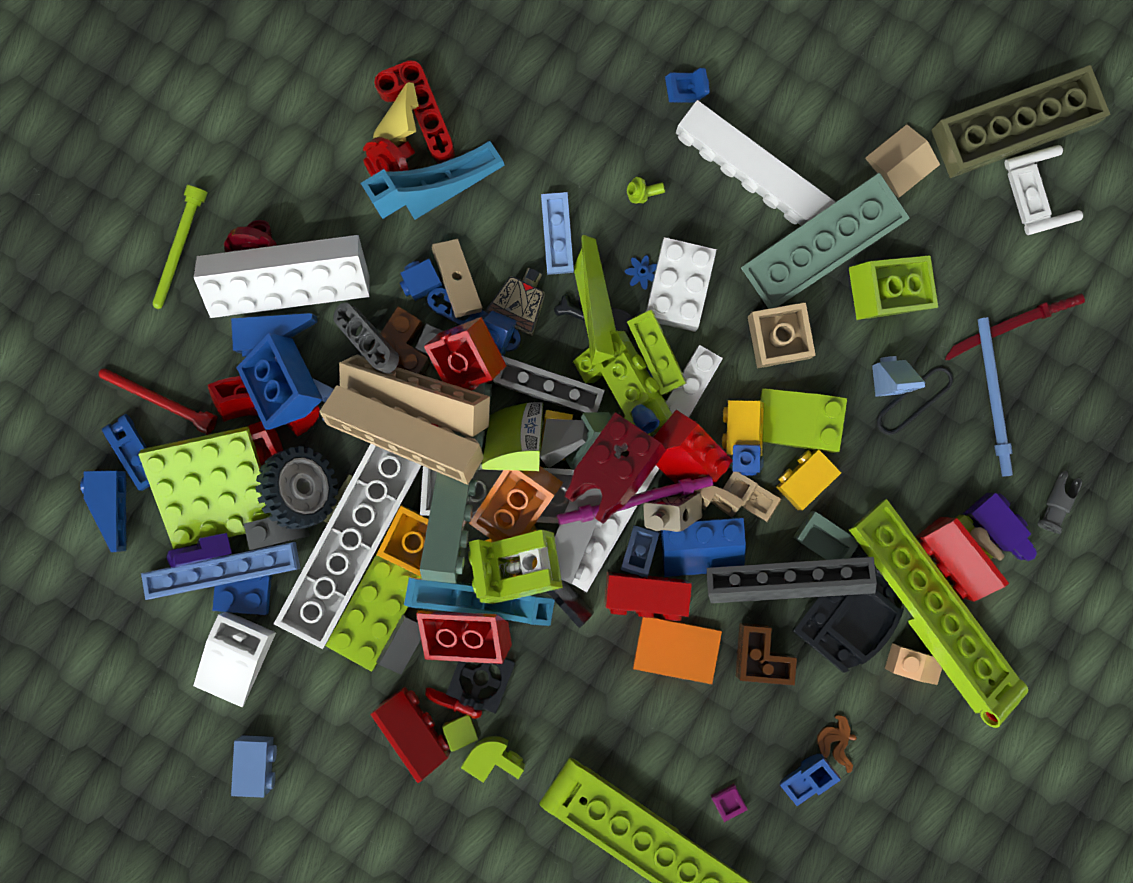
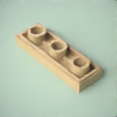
[432,239,482,318]

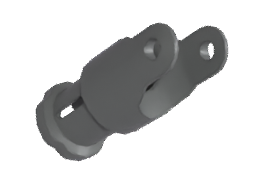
[1038,470,1082,534]

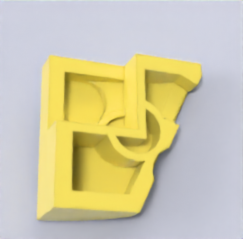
[373,82,419,146]

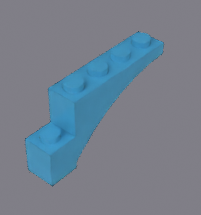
[361,141,505,220]
[404,577,555,626]

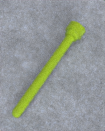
[153,185,208,309]

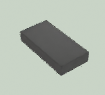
[376,614,421,674]

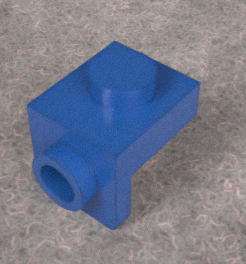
[665,68,709,102]
[733,444,764,475]

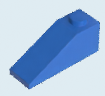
[231,313,318,357]
[80,471,126,552]

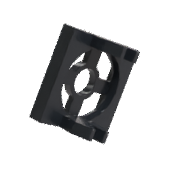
[446,658,515,714]

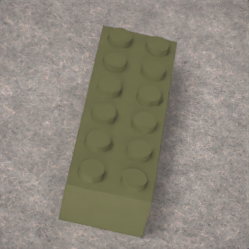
[931,65,1111,178]

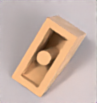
[885,643,942,685]

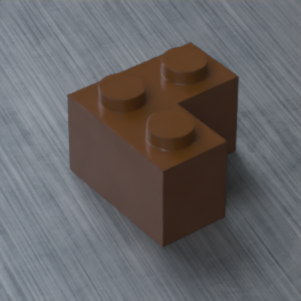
[369,306,432,375]
[735,622,797,685]

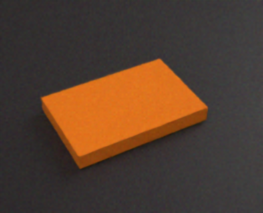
[633,617,722,684]

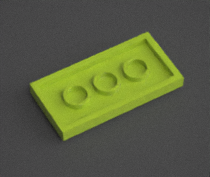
[325,555,422,672]

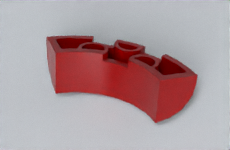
[207,376,320,436]

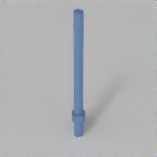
[977,317,1013,476]

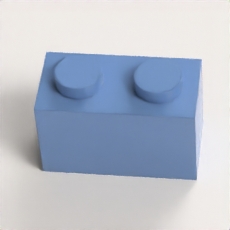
[231,736,277,798]

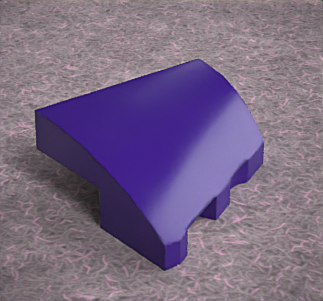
[167,533,232,568]

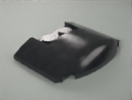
[792,547,904,673]

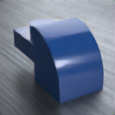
[780,754,841,806]

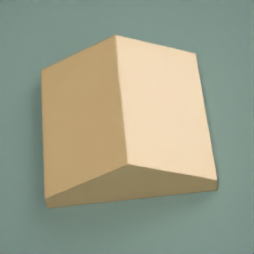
[865,125,940,198]

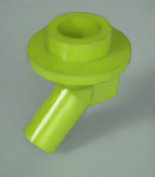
[627,177,665,204]

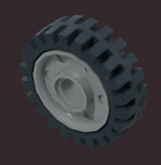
[256,446,338,529]

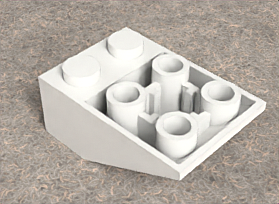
[193,612,276,707]

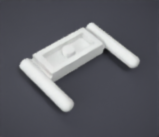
[1004,145,1083,235]

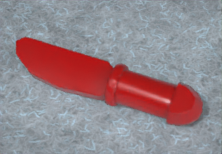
[425,687,482,719]

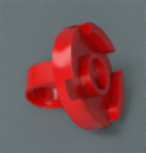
[363,137,415,176]

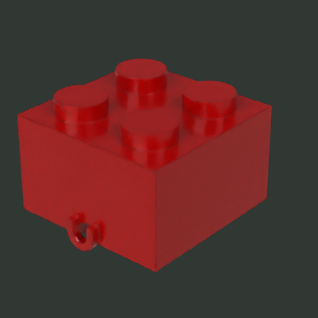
[424,317,507,391]

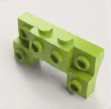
[573,331,672,451]

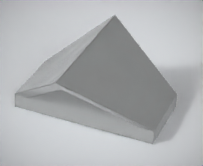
[540,419,588,468]

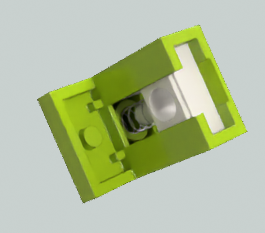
[468,530,563,604]

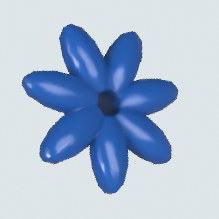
[625,255,657,290]

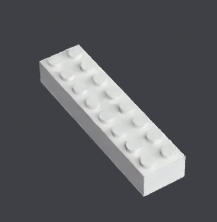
[274,444,422,649]

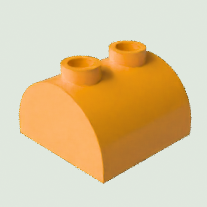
[376,506,429,577]

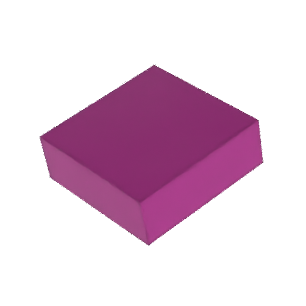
[711,784,748,822]

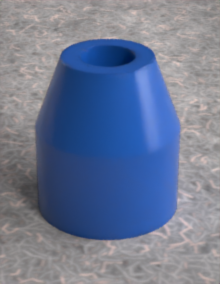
[631,404,660,434]

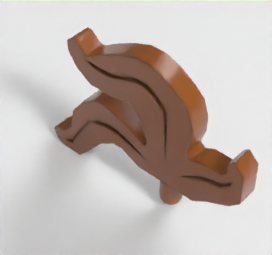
[817,715,857,773]

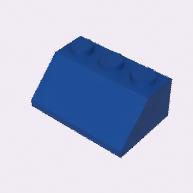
[236,333,323,430]
[660,517,746,577]

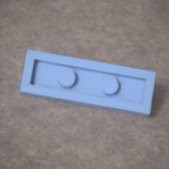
[541,192,574,275]

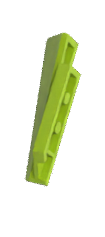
[574,235,616,366]

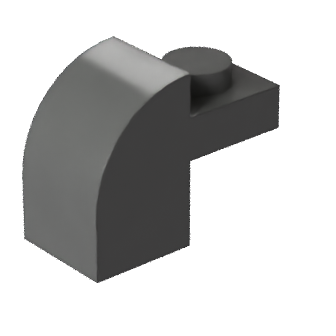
[244,518,310,550]

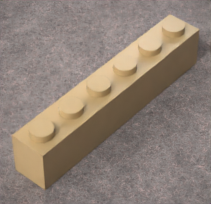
[339,355,490,437]
[319,385,483,485]

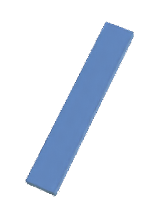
[141,542,300,600]

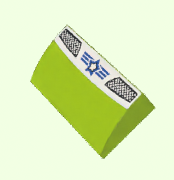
[482,403,543,471]

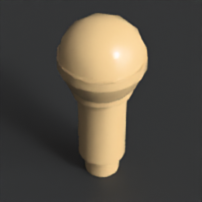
[970,527,1005,561]

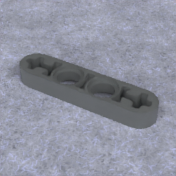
[333,303,399,373]

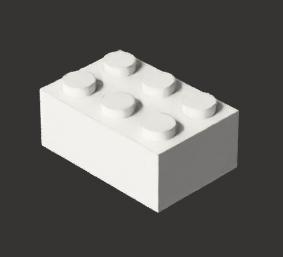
[646,237,717,332]

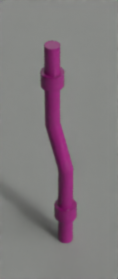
[557,476,713,525]

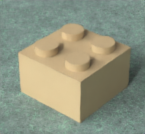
[748,303,816,368]

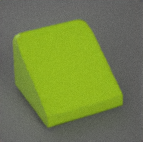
[442,715,478,752]

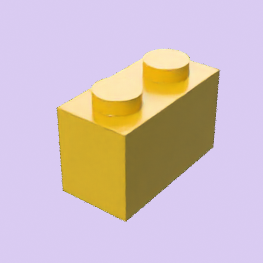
[722,400,764,456]
[776,450,841,510]

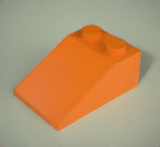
[469,466,564,542]

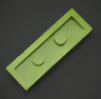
[627,310,687,395]

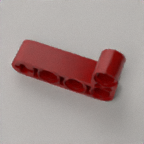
[374,60,455,164]

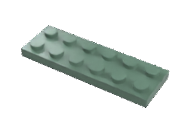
[741,173,910,309]

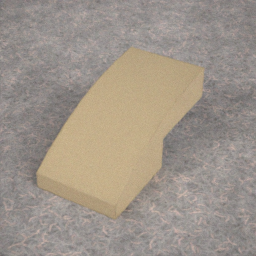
[723,472,781,523]
[694,486,744,518]

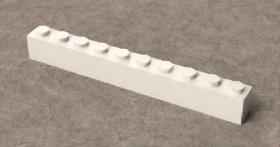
[572,345,723,592]

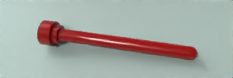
[99,368,218,435]

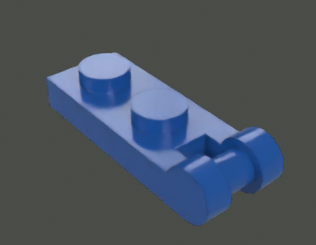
[102,414,150,491]

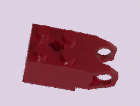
[565,412,666,524]

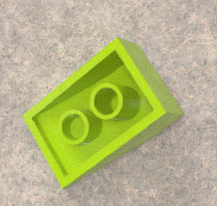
[849,256,938,320]
[760,389,847,453]

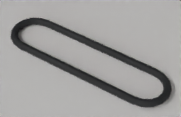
[877,367,953,435]

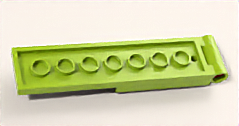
[849,499,1028,728]
[539,757,753,883]

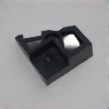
[547,579,594,628]

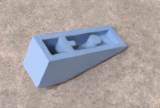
[872,356,925,397]

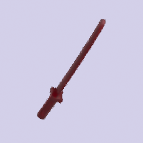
[945,293,1085,360]

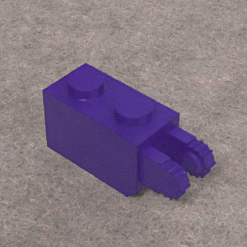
[963,493,1037,561]

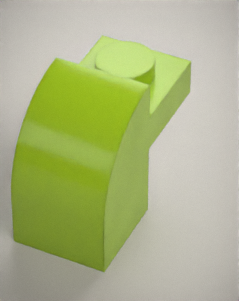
[461,736,525,783]

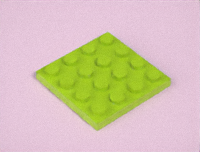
[138,427,271,549]

